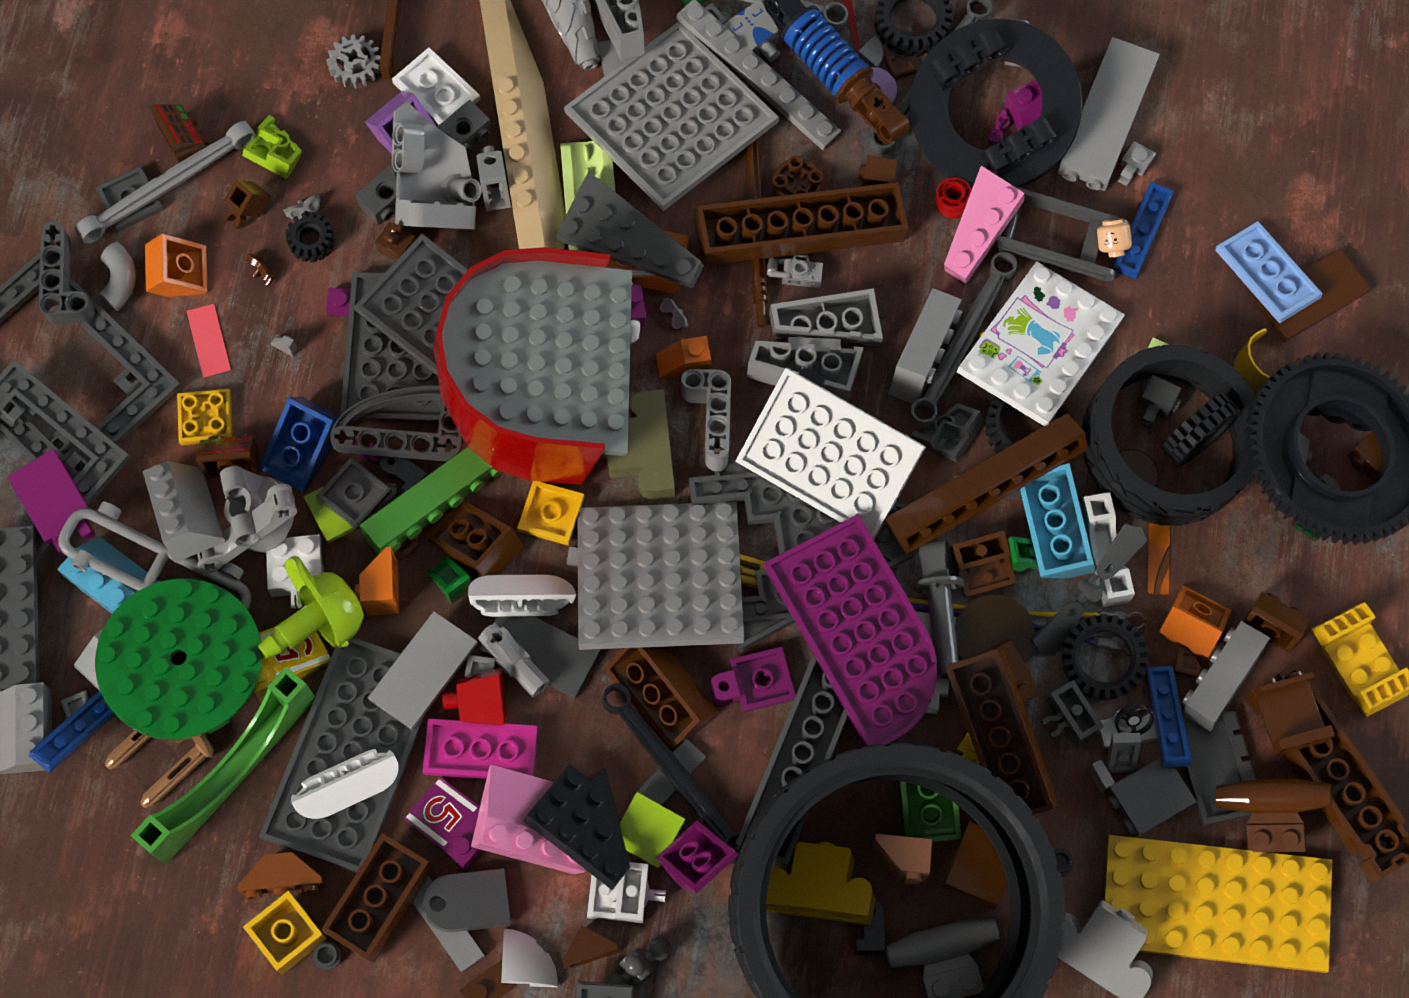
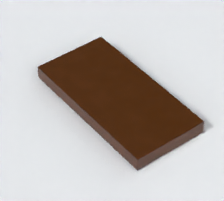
[1255,248,1371,342]

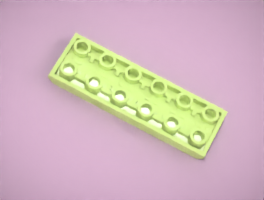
[560,141,615,252]

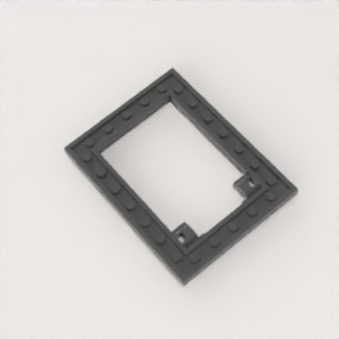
[0,252,182,479]
[0,360,131,564]

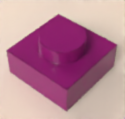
[326,288,351,316]

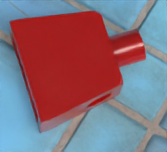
[442,668,508,726]

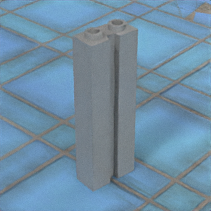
[1058,37,1160,192]

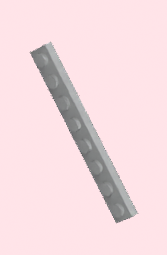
[676,0,841,150]

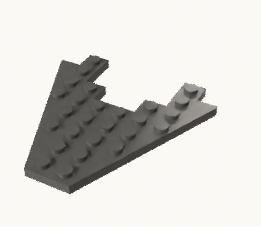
[688,452,915,651]

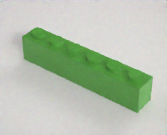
[360,447,502,555]

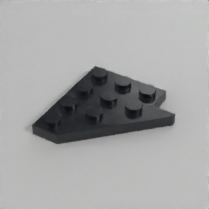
[523,764,630,890]

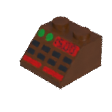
[149,104,209,163]
[196,433,259,478]

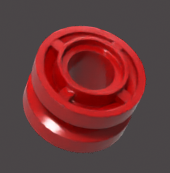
[936,177,972,219]

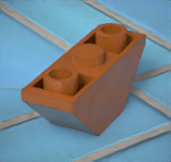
[237,852,326,899]

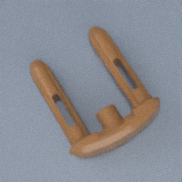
[105,730,214,808]

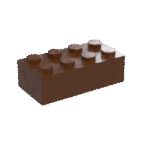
[321,833,435,963]

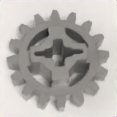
[326,34,381,88]

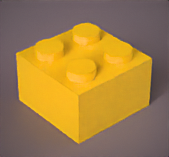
[243,891,327,975]

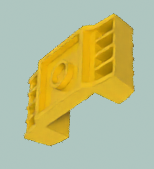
[1311,602,1409,718]

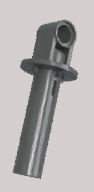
[913,539,964,679]

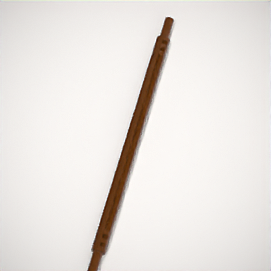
[740,77,768,328]

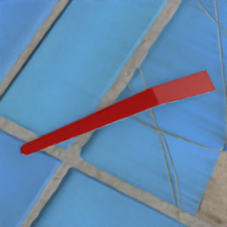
[842,0,860,58]

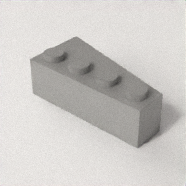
[747,341,864,402]

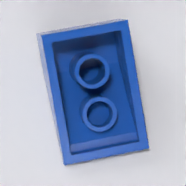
[259,396,340,492]

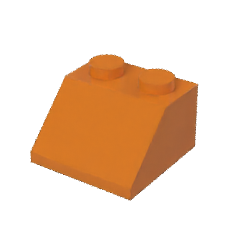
[145,234,207,297]
[355,547,400,616]
[1159,585,1231,657]

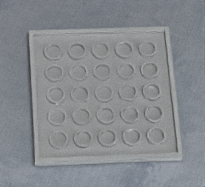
[564,21,779,211]
[577,502,744,650]

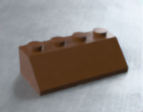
[604,646,718,752]

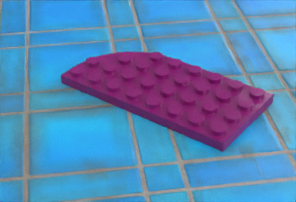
[763,514,937,746]

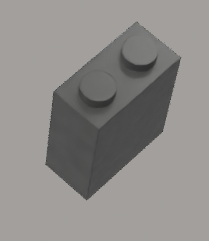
[1106,757,1197,838]

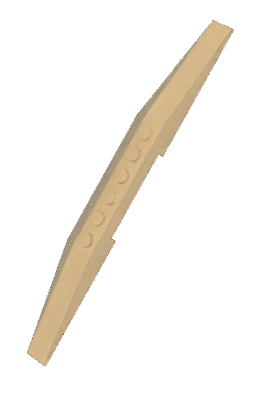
[480,0,566,249]

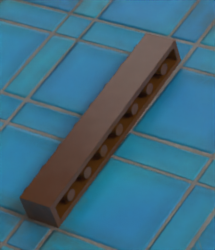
[885,413,1089,555]

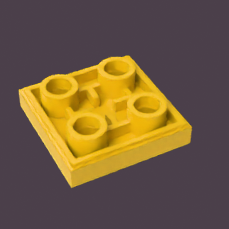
[177,389,233,445]

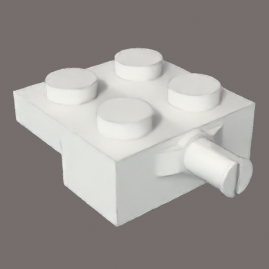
[266,534,324,609]
[587,862,666,923]

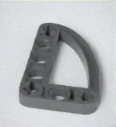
[330,386,463,461]

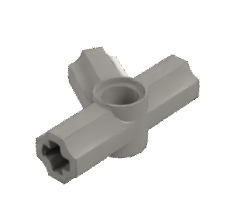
[478,623,550,698]

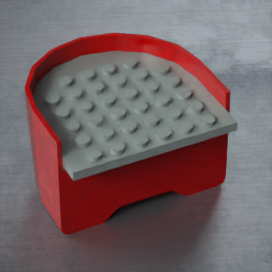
[433,247,632,485]

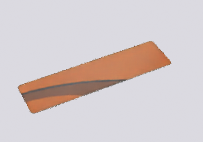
[1148,523,1170,595]

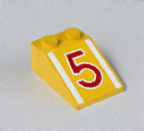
[254,627,331,701]

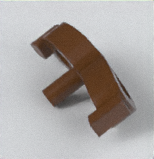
[243,254,275,286]

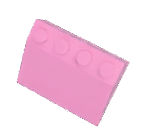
[471,765,586,874]

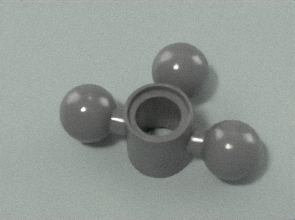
[605,938,671,986]

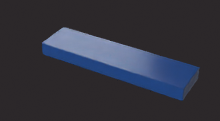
[1112,181,1174,280]
[1145,666,1192,768]
[29,691,115,773]

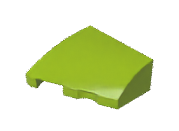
[242,115,302,179]

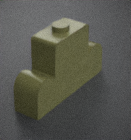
[602,389,675,499]

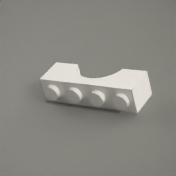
[1080,492,1135,607]

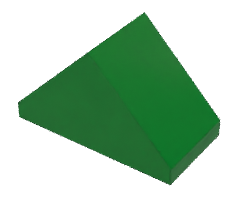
[427,556,471,604]

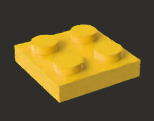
[517,481,585,546]

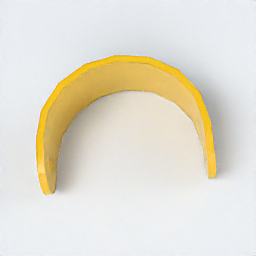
[1234,328,1279,393]

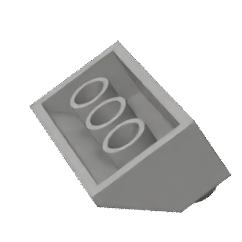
[143,461,226,563]

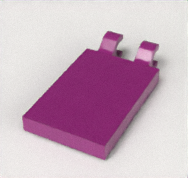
[7,449,96,555]

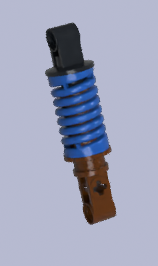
[764,0,910,144]

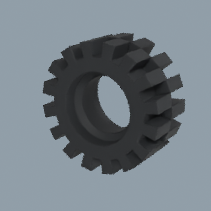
[285,212,335,263]

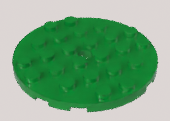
[95,579,263,741]

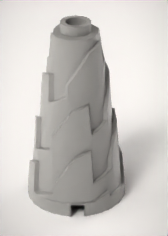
[541,0,601,71]

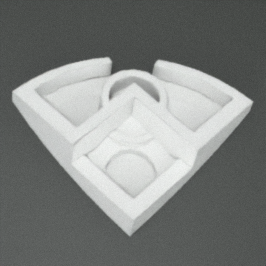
[501,929,558,988]

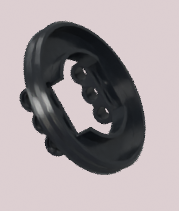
[910,19,1082,188]

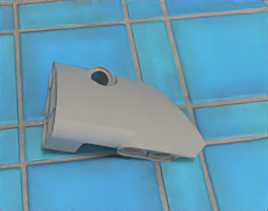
[392,101,482,229]

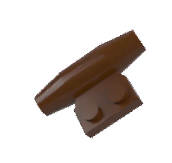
[1215,779,1332,852]

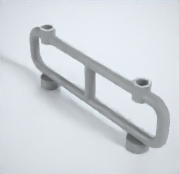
[58,502,252,610]

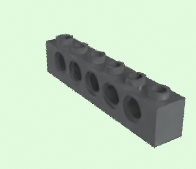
[355,100,492,226]

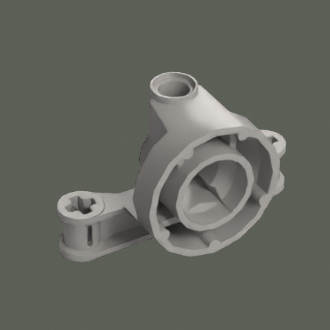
[197,466,297,573]

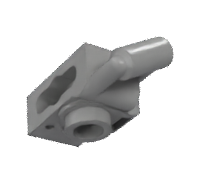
[767,254,823,288]

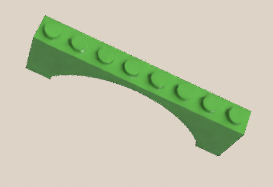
[131,667,315,866]

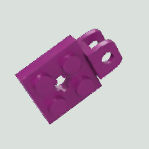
[710,647,796,713]

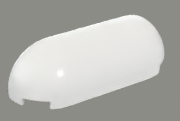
[468,575,576,617]
[291,749,398,819]

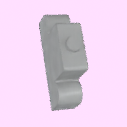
[1058,900,1153,998]

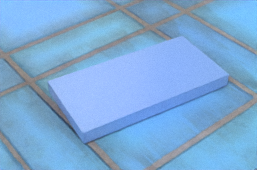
[1216,221,1323,324]

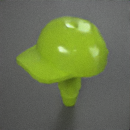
[257,556,364,659]

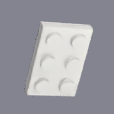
[392,48,481,125]

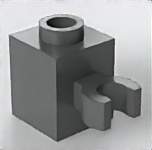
[1138,375,1182,428]

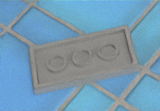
[368,611,478,731]

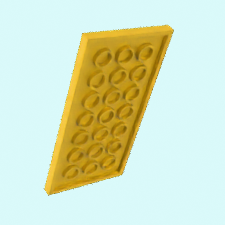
[1104,835,1332,973]

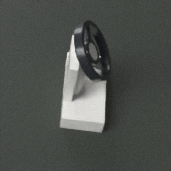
[1099,704,1157,749]

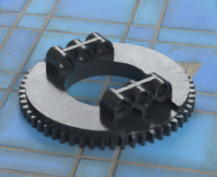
[1244,352,1409,545]

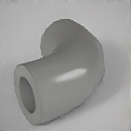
[99,242,137,312]

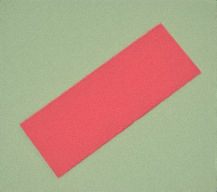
[187,304,231,378]

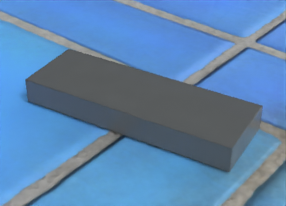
[630,739,707,806]

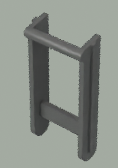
[997,186,1129,281]

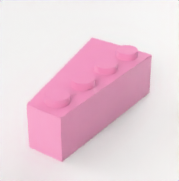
[944,166,1024,284]

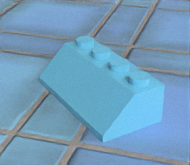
[1020,463,1096,578]
[57,536,160,614]

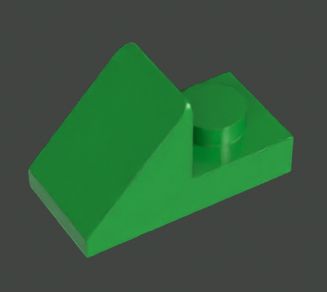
[1008,537,1039,574]

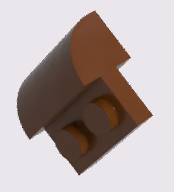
[950,530,1017,598]

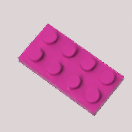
[423,719,538,779]

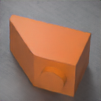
[656,336,711,379]

